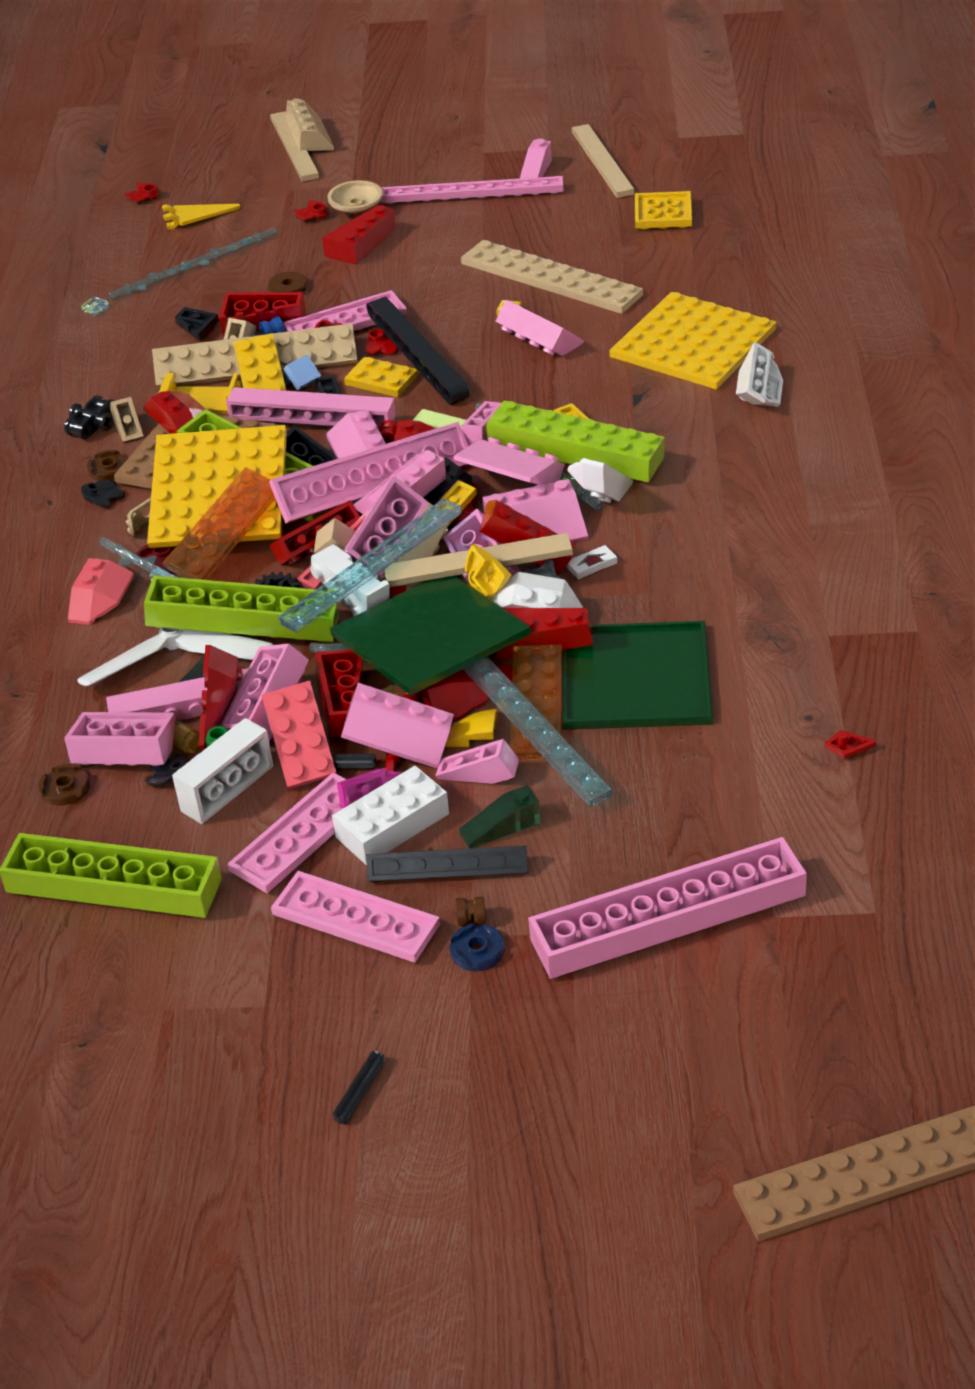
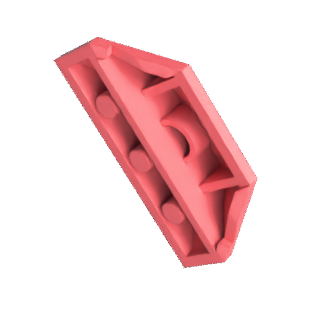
[68,558,134,625]

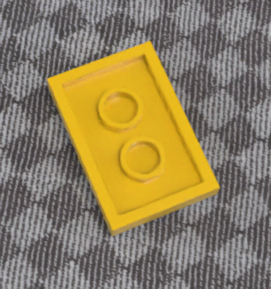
[344,357,418,398]

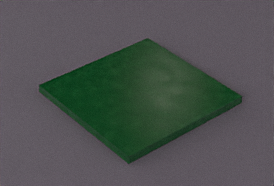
[330,576,531,696]
[562,621,713,730]

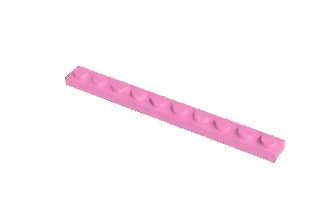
[381,176,563,204]

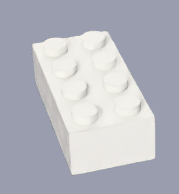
[172,718,274,824]
[332,766,449,865]

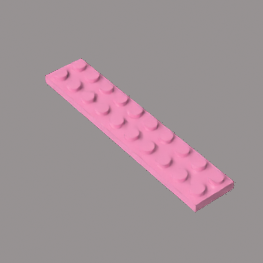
[269,422,469,523]

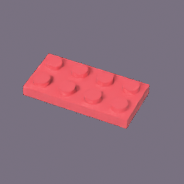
[262,681,337,790]

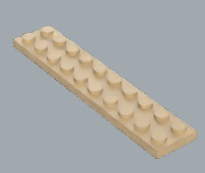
[461,240,643,314]
[152,323,358,389]

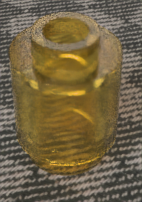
[173,721,199,753]

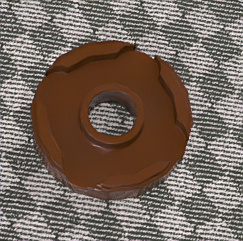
[268,272,307,292]
[87,450,128,481]
[39,764,90,806]

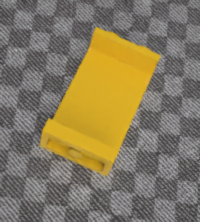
[158,373,243,414]

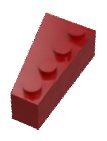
[315,649,363,738]

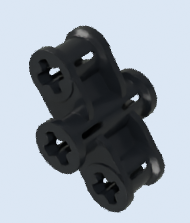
[64,395,115,440]

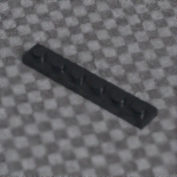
[366,845,528,881]

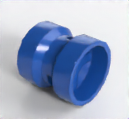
[259,317,285,335]

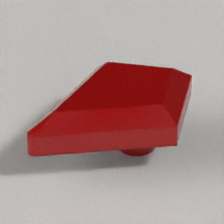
[824,730,877,759]

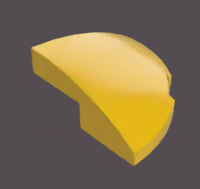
[465,544,512,600]
[445,709,497,747]

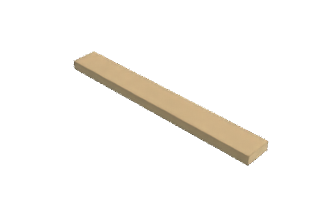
[270,111,319,182]
[572,124,634,198]
[384,533,573,587]

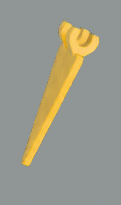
[162,204,240,230]

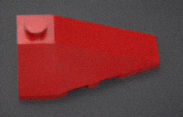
[199,645,243,752]
[421,665,521,722]

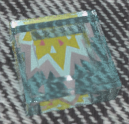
[81,296,109,316]

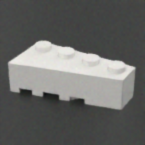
[310,544,389,616]

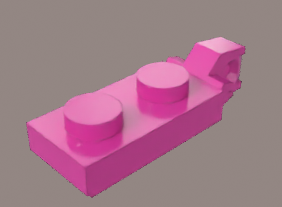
[337,768,401,808]

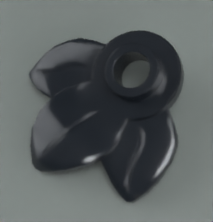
[81,480,125,508]
[147,754,188,786]

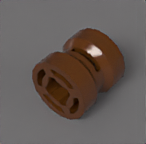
[456,896,486,926]

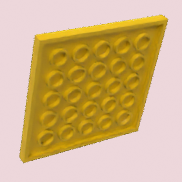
[609,292,777,390]
[147,425,287,548]

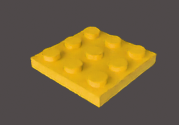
[635,191,692,229]

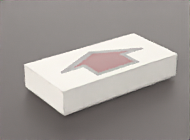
[566,545,617,579]

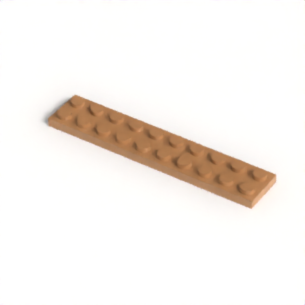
[733,1106,975,1242]

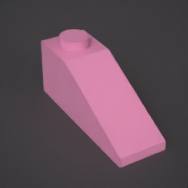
[520,139,552,179]
[462,401,501,446]
[435,739,520,784]

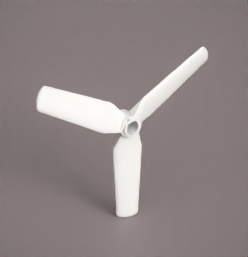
[77,572,273,686]

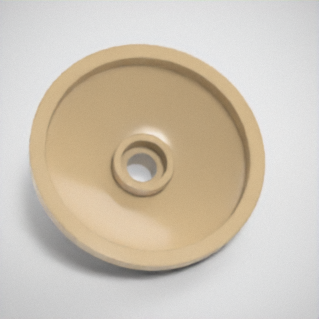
[328,180,383,214]

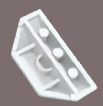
[736,342,783,407]
[567,458,633,503]
[491,572,584,608]

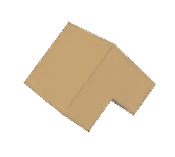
[314,518,356,554]

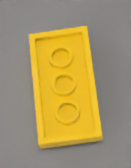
[233,333,286,391]

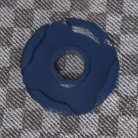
[450,924,505,972]

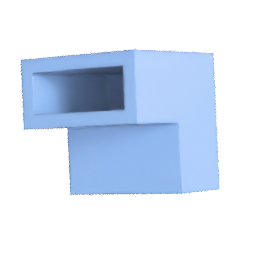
[282,354,321,391]

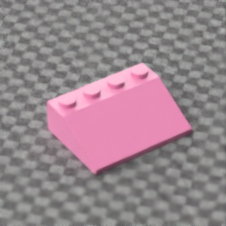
[453,437,565,485]
[483,479,589,543]

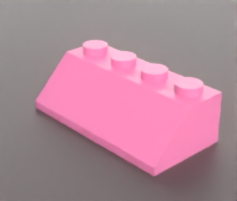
[496,300,585,356]
[326,411,386,459]
[354,450,446,516]
[344,476,429,577]
[443,509,521,584]
[220,644,309,741]
[341,683,454,768]
[64,712,176,766]

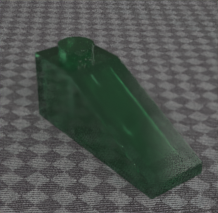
[458,785,541,849]

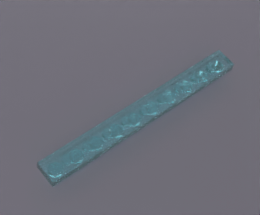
[278,499,461,633]
[464,657,612,808]

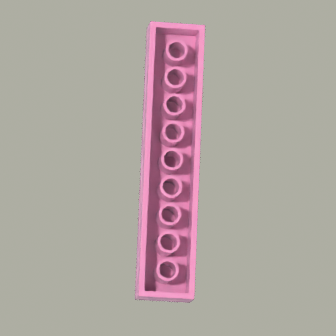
[528,837,807,979]

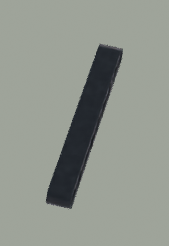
[366,297,469,404]

